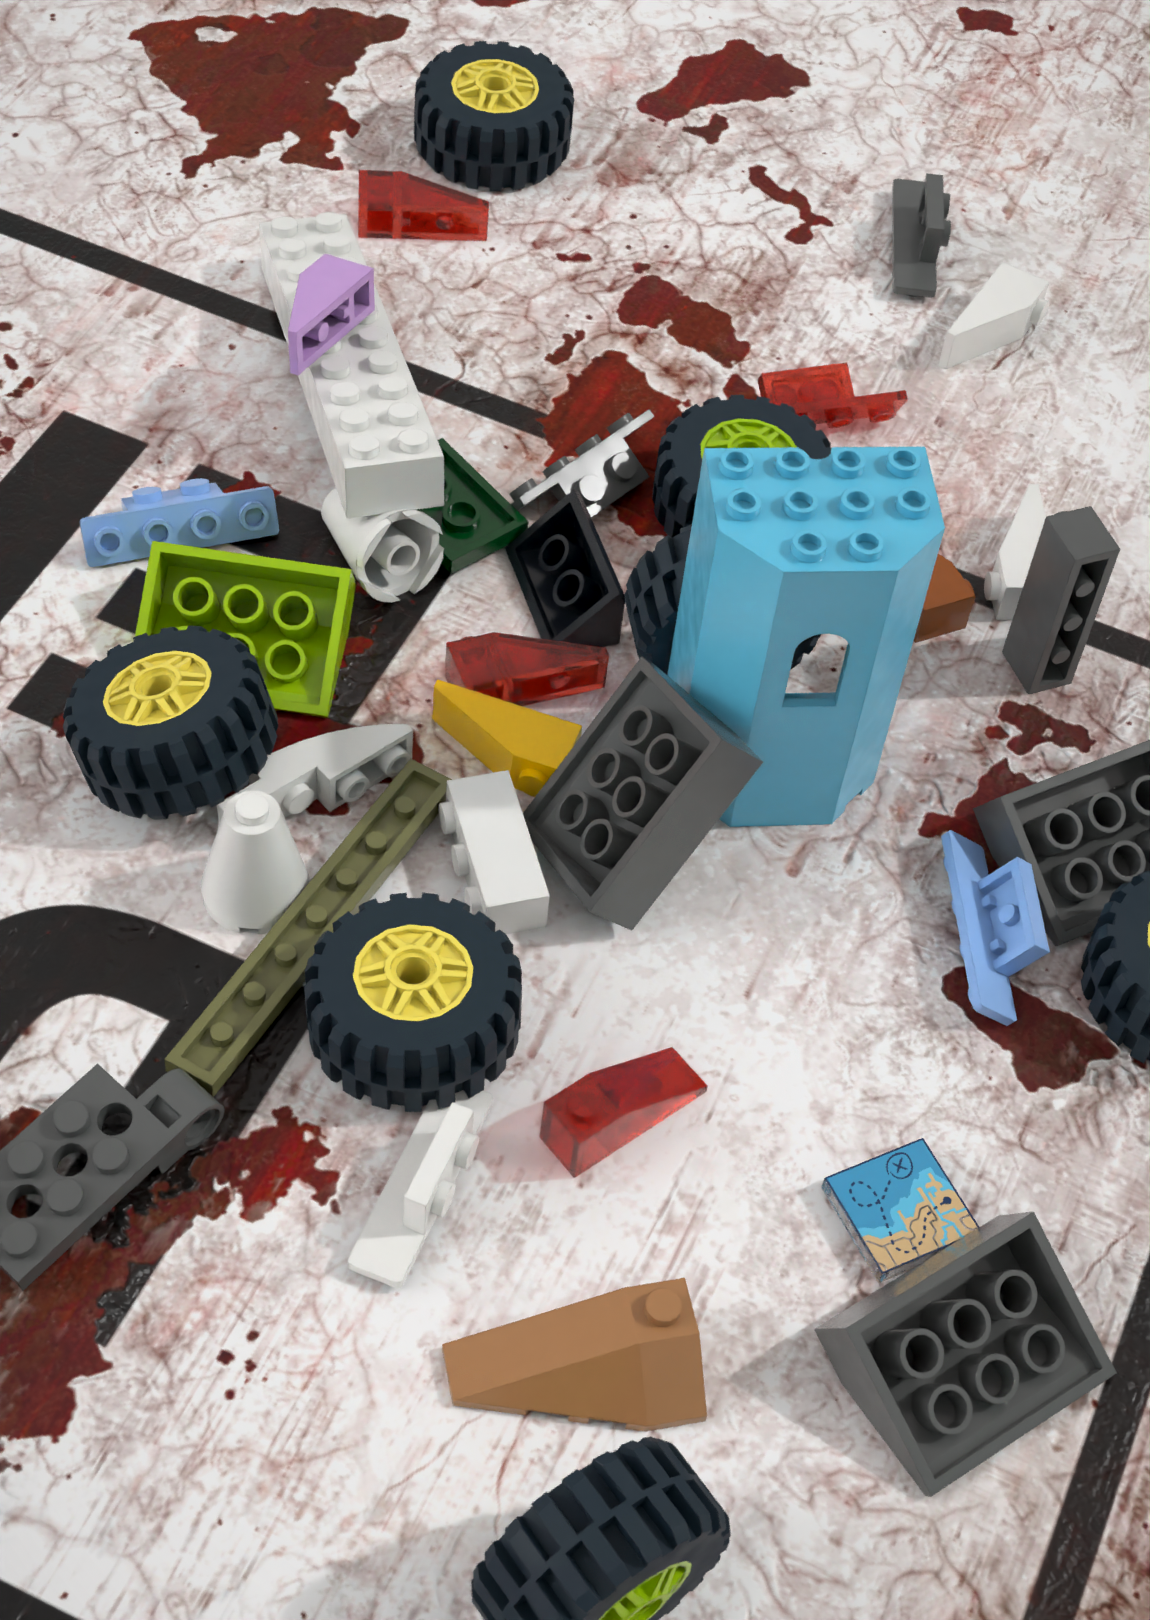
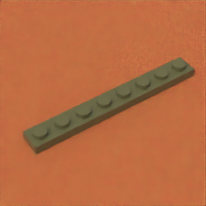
[165,759,452,1097]

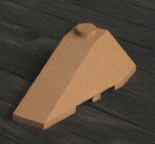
[442,1278,707,1432]

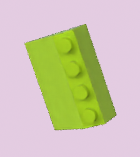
[135,541,356,718]

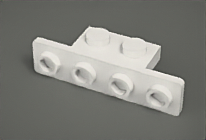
[348,1090,493,1288]

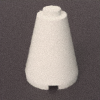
[321,488,444,602]
[201,790,310,934]

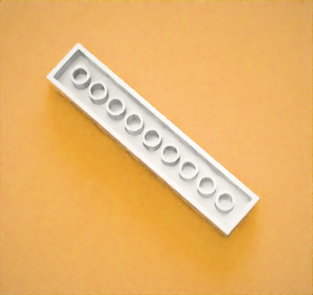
[259,212,444,519]

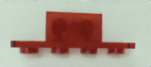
[757,363,908,428]

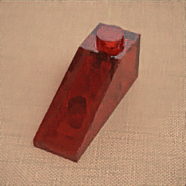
[358,170,489,241]
[444,632,609,706]
[539,1047,708,1178]

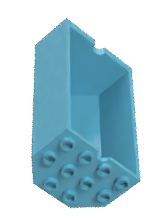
[667,447,945,827]

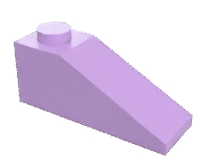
[288,254,375,375]

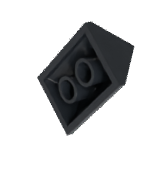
[505,489,625,656]

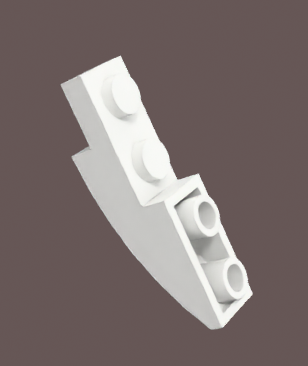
[217,724,413,826]

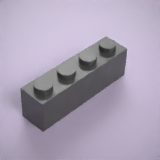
[1002,506,1120,695]

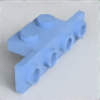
[79,479,279,567]
[941,830,1050,1026]

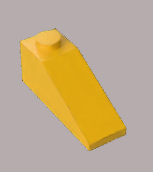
[432,679,582,797]

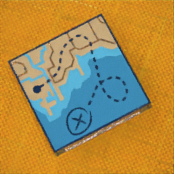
[821,1138,979,1283]

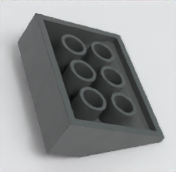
[523,656,763,931]
[973,740,1150,946]
[814,1211,1117,1497]

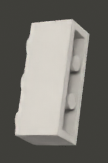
[438,770,550,934]

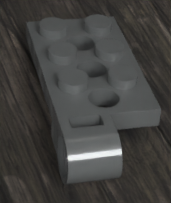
[0,1063,224,1291]

